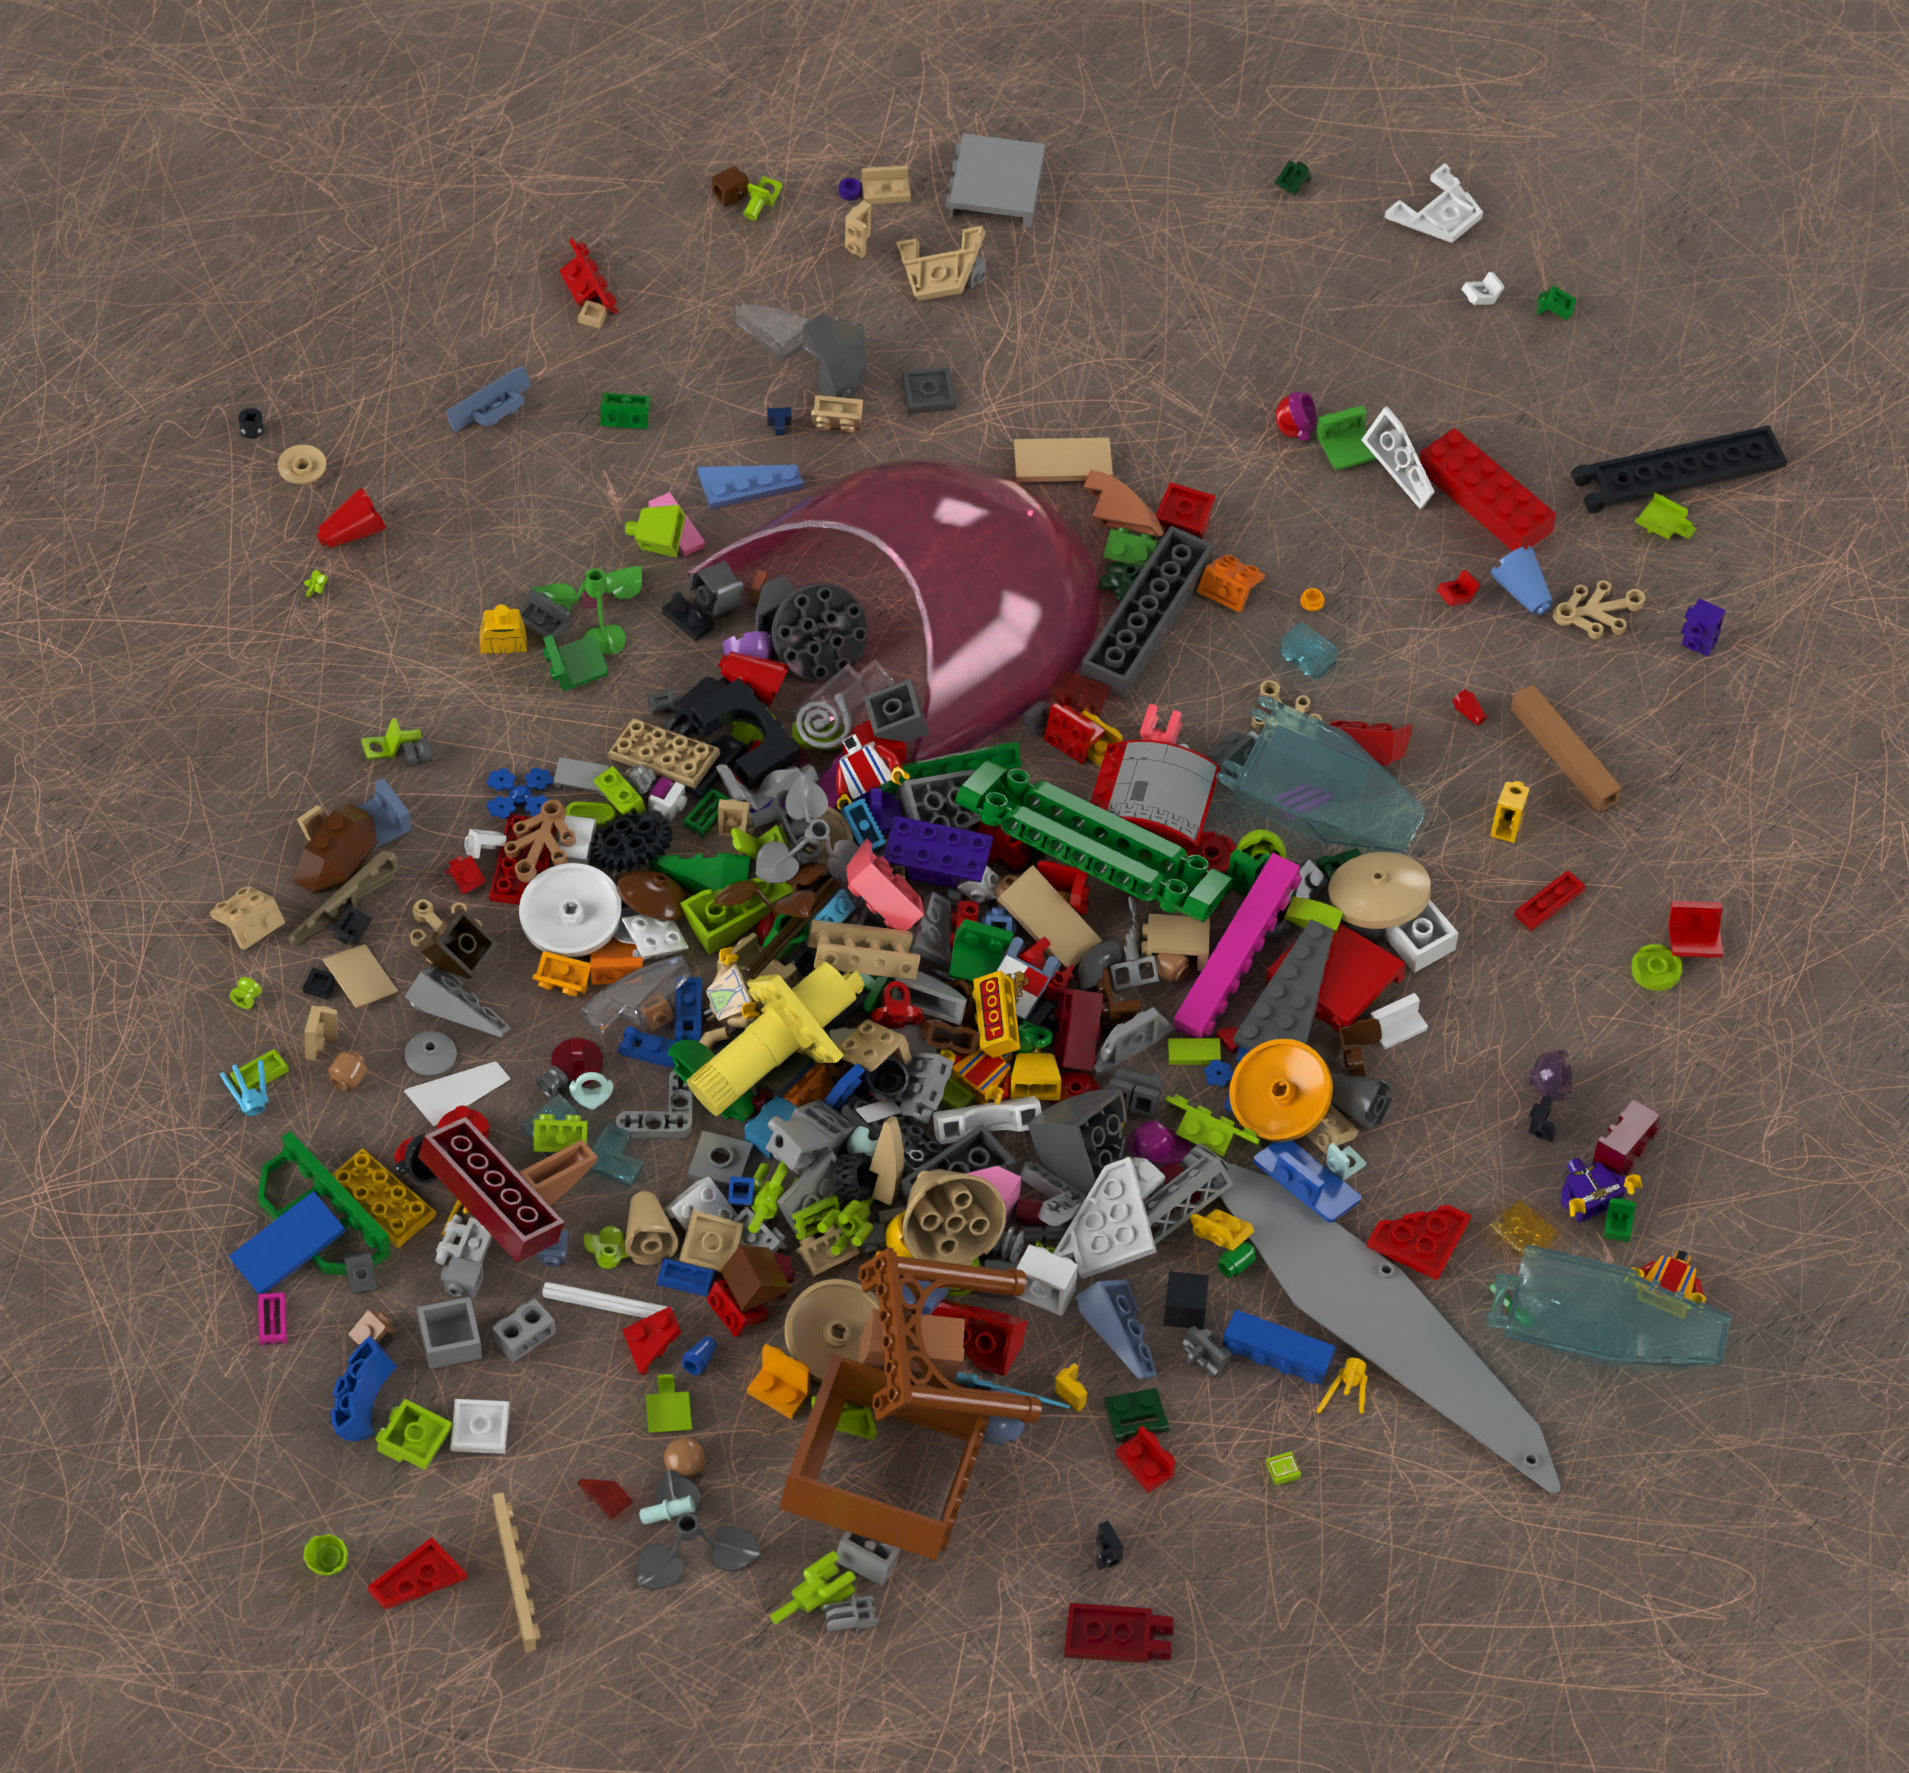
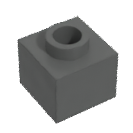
[858,1223,886,1258]

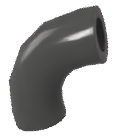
[1077,939,1122,993]

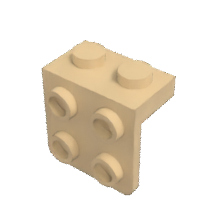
[811,395,863,432]
[718,799,754,856]
[210,887,285,950]
[838,1019,912,1071]

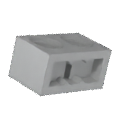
[492,1299,555,1363]

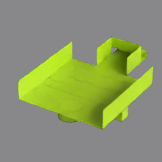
[1635,493,1697,540]
[645,1374,692,1433]

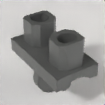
[1181,1326,1231,1378]

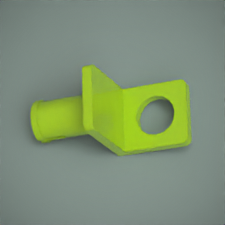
[743,176,783,221]
[361,718,421,759]

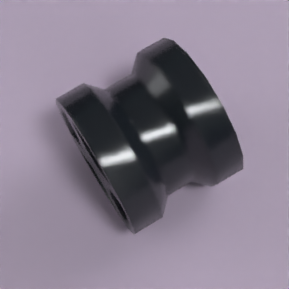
[238,408,264,439]

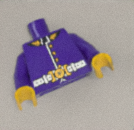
[1561,1158,1643,1223]

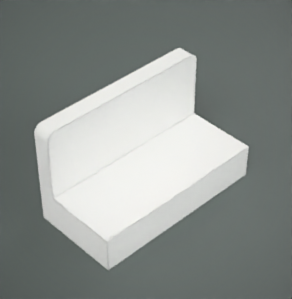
[1370,993,1428,1049]

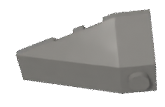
[404,965,511,1037]

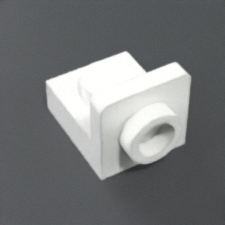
[464,829,507,859]

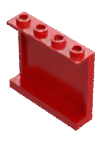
[1267,923,1405,1032]

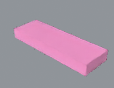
[648,492,705,557]

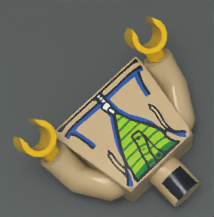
[702,947,764,1028]

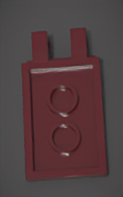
[1064,1603,1174,1663]

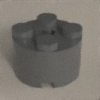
[689,561,744,618]

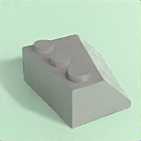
[896,769,981,830]

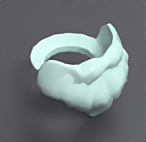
[569,1072,614,1110]

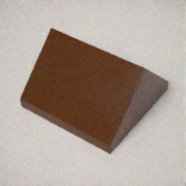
[721,1245,791,1313]

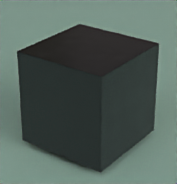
[1163,1271,1209,1330]

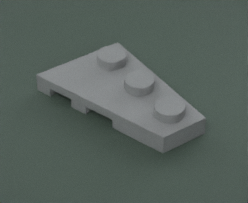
[910,892,953,969]

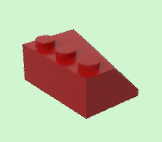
[1320,720,1412,766]

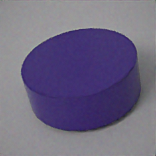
[838,178,862,201]

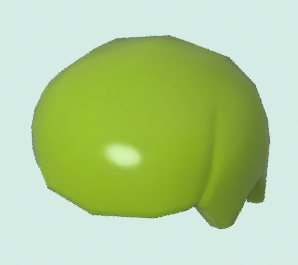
[304,1534,349,1576]

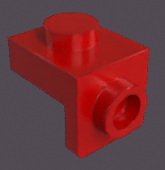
[1436,570,1480,607]
[444,855,486,895]

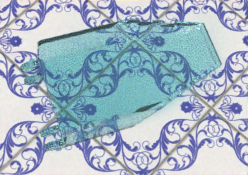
[1216,695,1427,854]

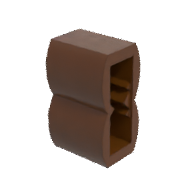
[919,1018,979,1054]

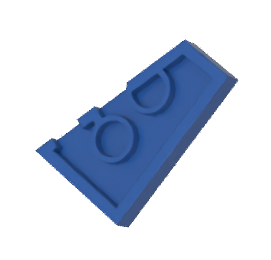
[824,1063,865,1109]

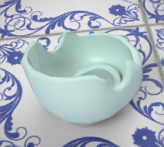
[846,1126,878,1161]

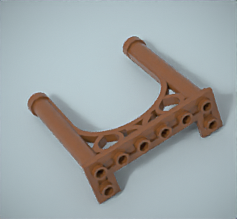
[859,1248,1041,1424]

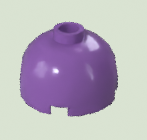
[722,631,773,660]

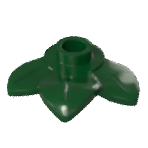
[1098,562,1143,601]

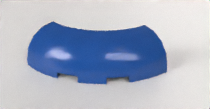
[331,1336,397,1442]

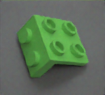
[1316,405,1377,470]

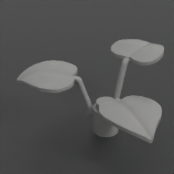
[755,774,859,883]

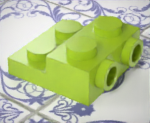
[375,1399,453,1470]

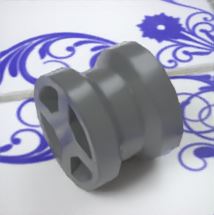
[536,1065,569,1099]

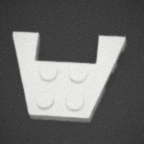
[1385,163,1483,243]

